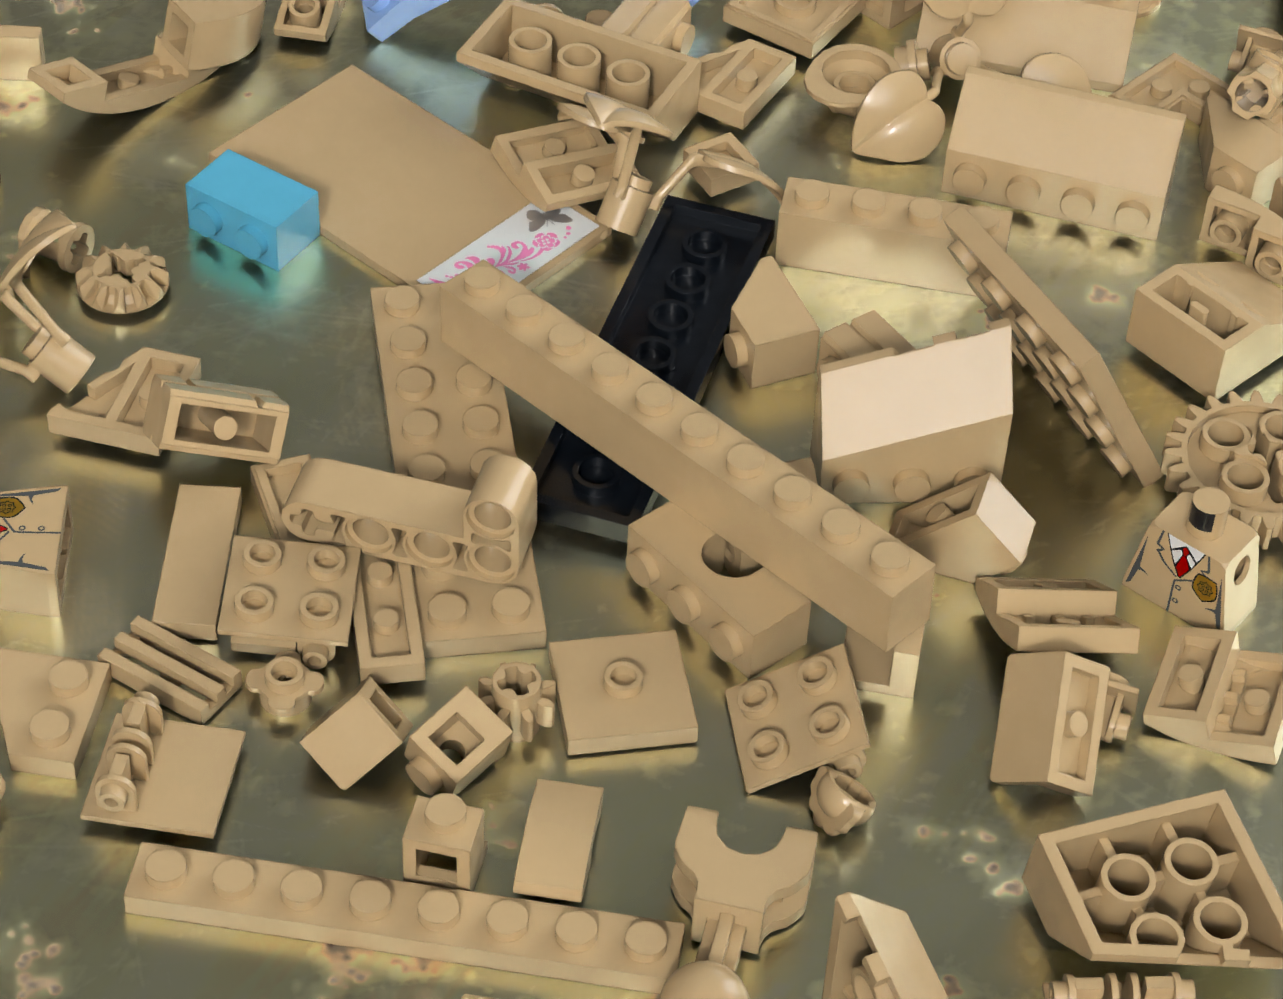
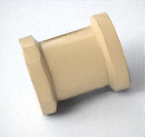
[17,206,95,273]

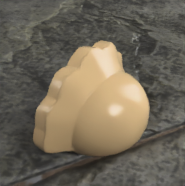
[809,765,876,836]

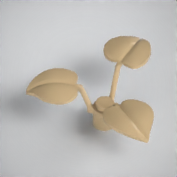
[851,0,1092,163]
[556,92,784,237]
[0,209,96,394]

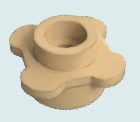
[245,650,324,717]

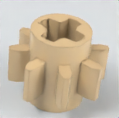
[478,662,556,742]

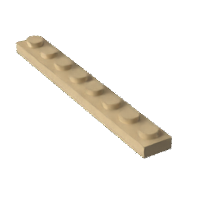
[123,842,685,994]

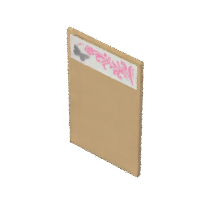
[209,65,612,291]

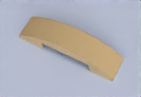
[28,34,221,114]

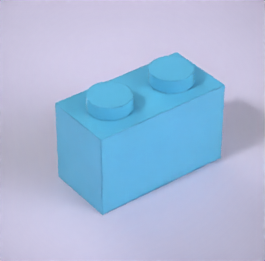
[185,149,320,272]

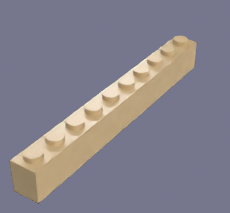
[440,259,936,652]

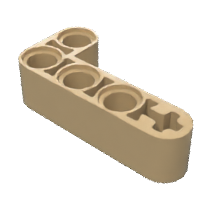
[281,454,537,584]

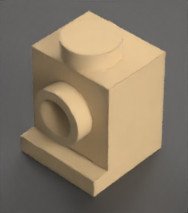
[404,686,513,796]
[402,793,488,892]

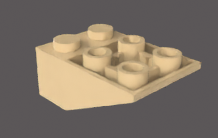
[1125,261,1283,399]

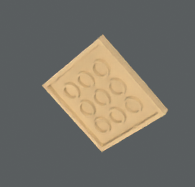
[943,205,1164,487]

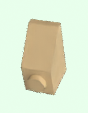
[1198,93,1283,205]
[723,255,820,389]
[889,472,1036,583]

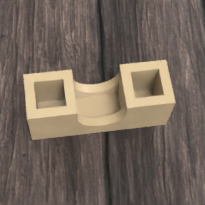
[625,501,812,679]

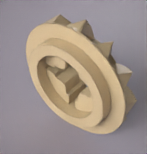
[75,242,170,314]

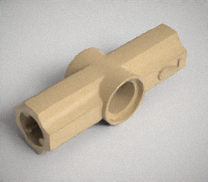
[1226,48,1283,120]

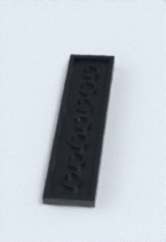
[532,195,775,543]

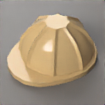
[804,43,901,119]

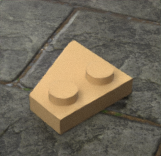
[697,39,796,130]
[47,347,202,456]
[0,648,112,780]

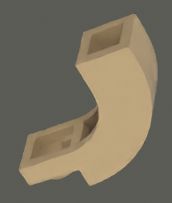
[161,0,267,71]

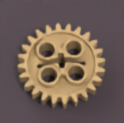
[1160,390,1283,549]

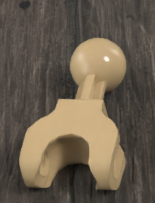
[659,806,818,999]

